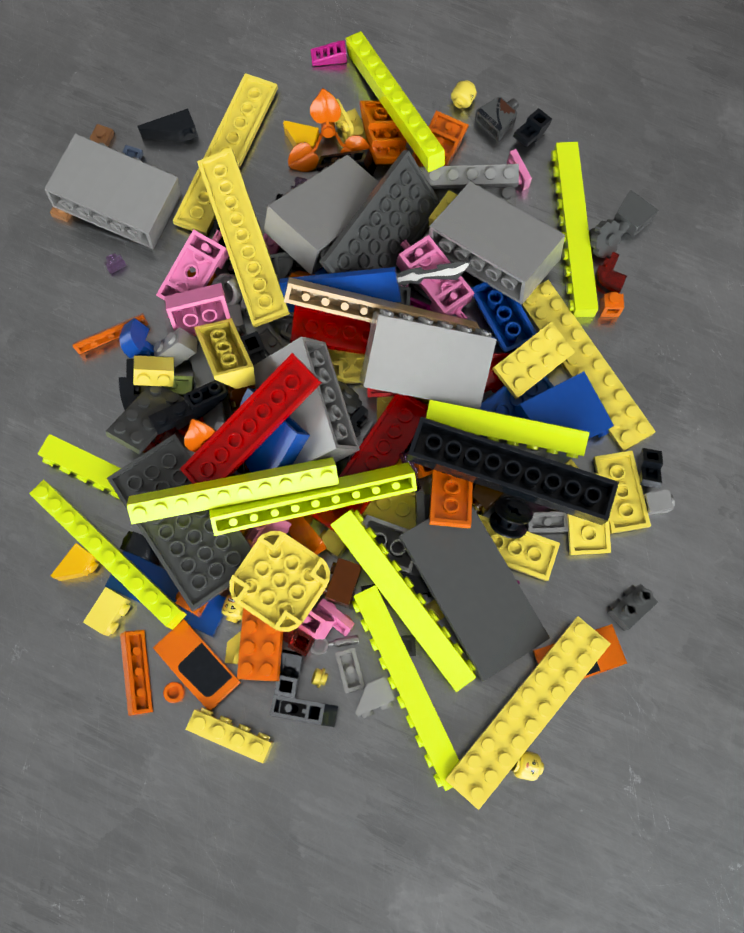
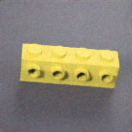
[185,707,274,763]

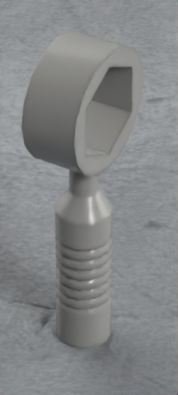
[311,635,359,655]

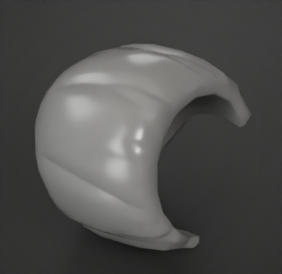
[211,273,242,306]

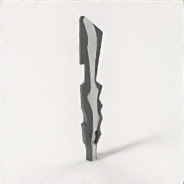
[397,261,469,287]

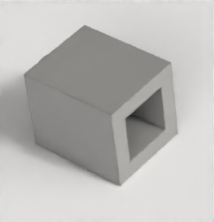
[644,489,675,515]

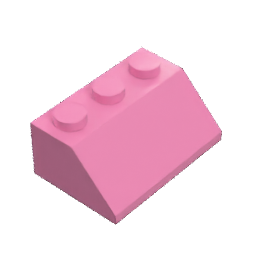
[165,283,231,336]

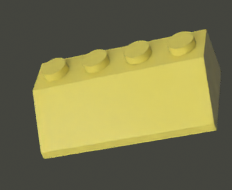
[194,318,256,389]

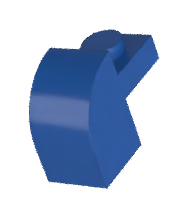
[119,318,154,359]

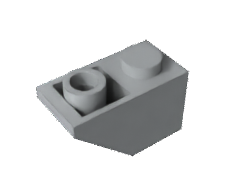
[355,676,396,718]

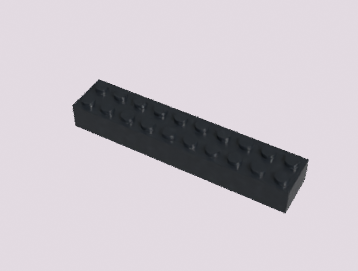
[407,417,619,525]

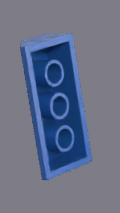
[471,282,537,353]

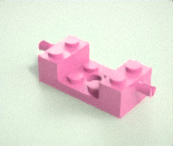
[156,229,229,318]
[396,235,475,319]

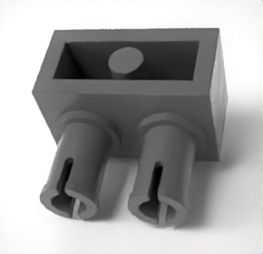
[607,584,658,631]

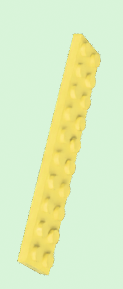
[173,73,278,236]
[197,148,290,328]
[521,280,656,452]
[362,492,560,581]
[445,616,611,810]

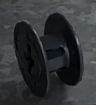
[489,497,533,539]

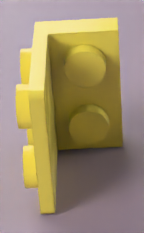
[335,98,367,141]

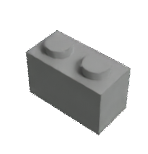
[154,327,198,368]

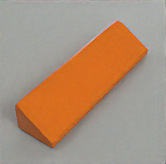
[72,313,148,354]
[288,516,327,555]
[120,630,153,716]

